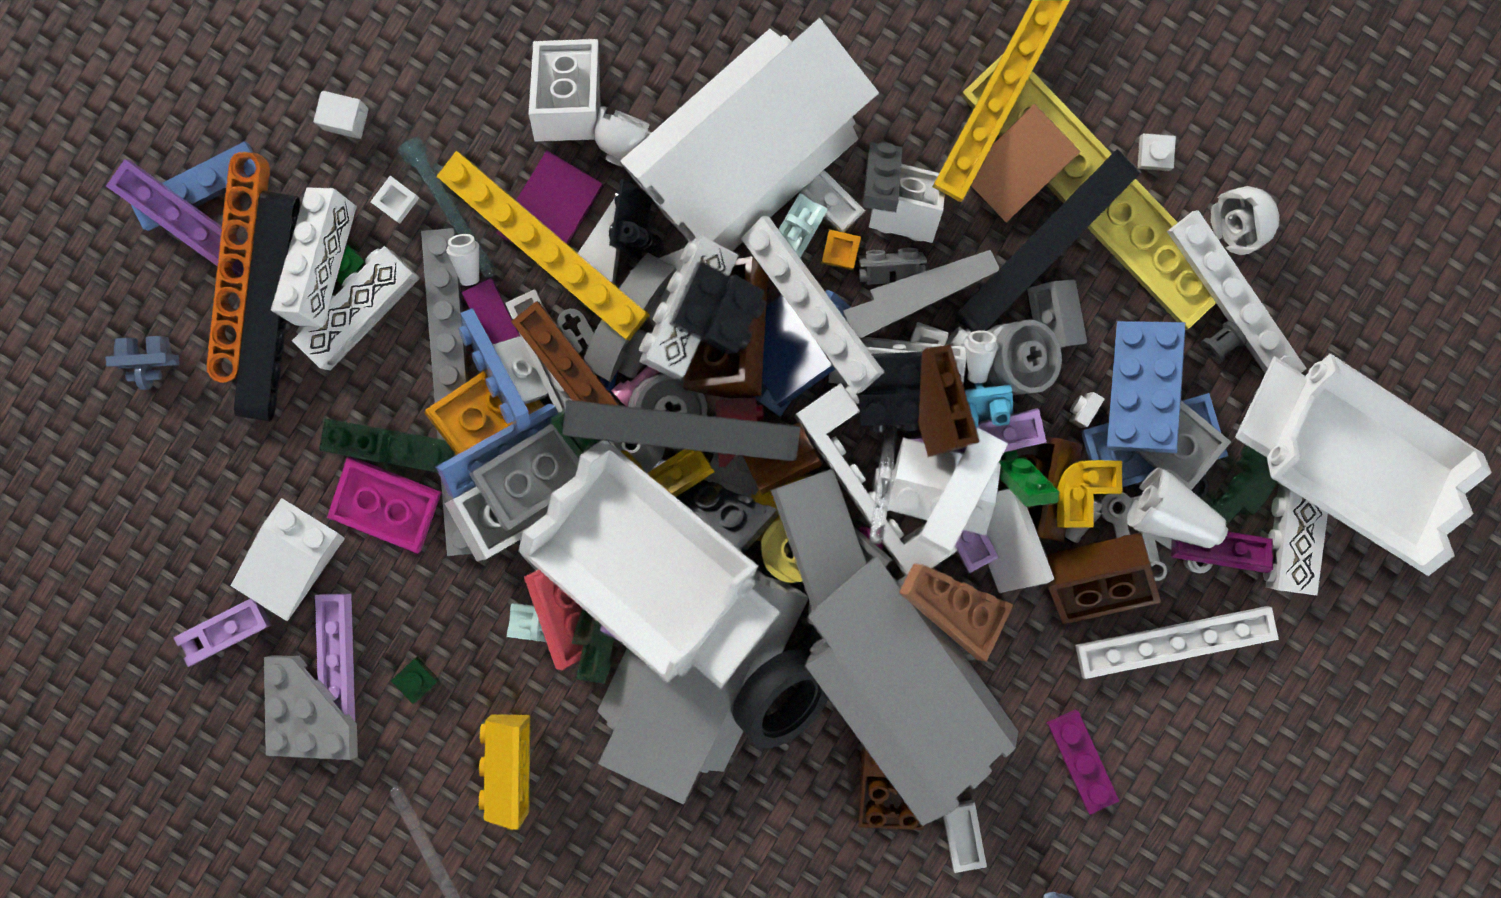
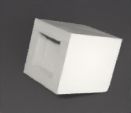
[313,91,369,139]

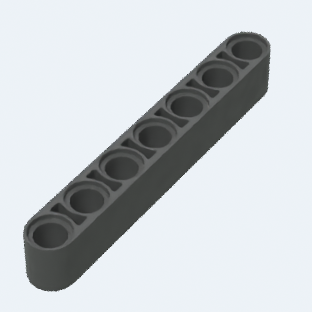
[562,400,800,461]

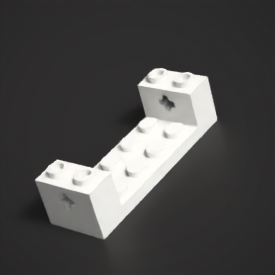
[794,383,957,576]

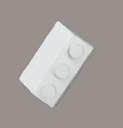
[885,437,1001,536]

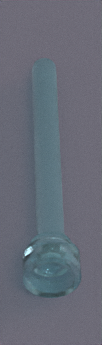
[397,137,495,278]

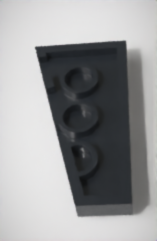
[650,459,779,554]

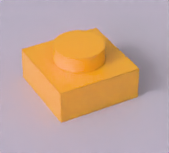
[821,229,861,270]

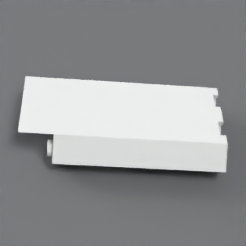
[620,18,879,251]
[1235,353,1492,576]
[519,440,780,689]

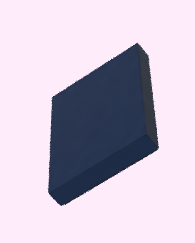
[762,295,835,408]

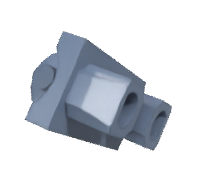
[106,336,179,390]

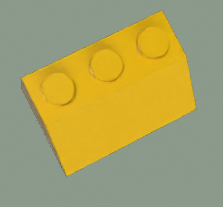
[479,714,530,830]

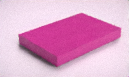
[327,456,442,554]

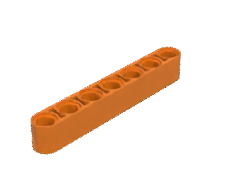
[207,152,270,383]

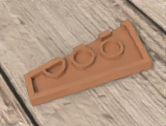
[899,563,1013,662]

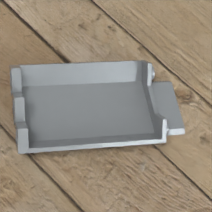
[805,557,1019,826]
[597,570,808,804]

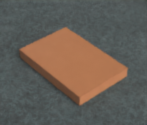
[971,104,1081,222]

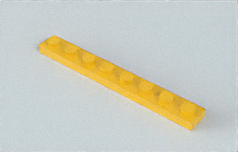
[932,0,1070,202]
[436,151,650,341]

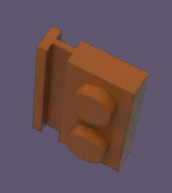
[742,422,822,495]

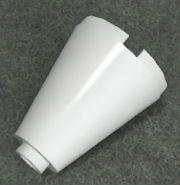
[1127,468,1228,548]

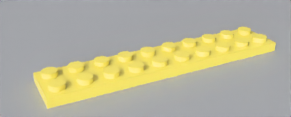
[961,54,1216,330]

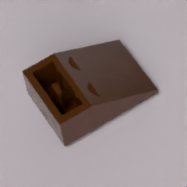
[858,744,924,830]

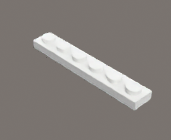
[1167,210,1307,374]
[741,216,884,394]
[1075,606,1279,679]

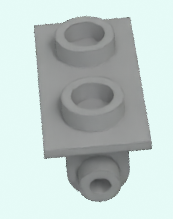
[858,248,927,285]

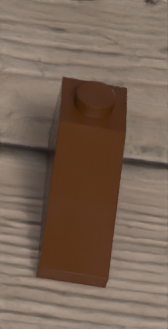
[919,344,980,457]

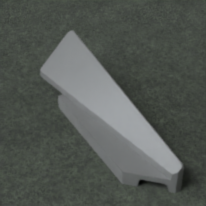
[843,250,999,339]

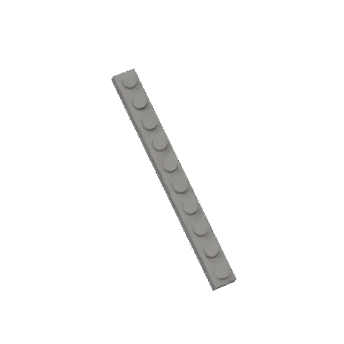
[421,228,476,556]

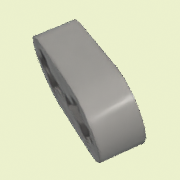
[557,309,595,359]

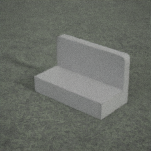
[1027,280,1087,348]

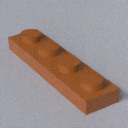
[511,301,620,406]

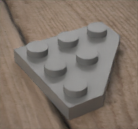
[264,655,358,760]

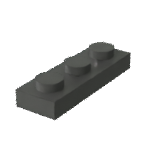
[863,142,902,213]

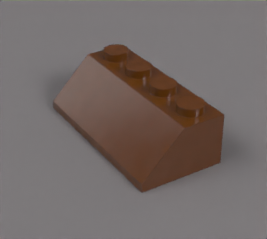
[683,257,768,399]

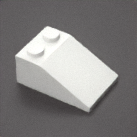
[529,39,601,142]
[444,486,549,561]
[231,498,345,621]

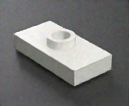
[493,336,549,404]

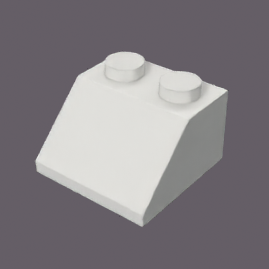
[869,164,945,243]

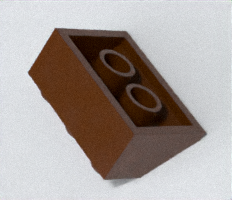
[997,436,1083,542]
[1046,532,1161,624]

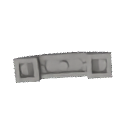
[584,253,677,382]

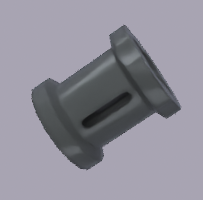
[1201,321,1247,364]

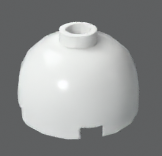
[594,106,657,167]
[1211,186,1279,255]

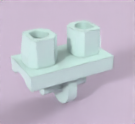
[779,193,828,258]
[507,603,546,642]

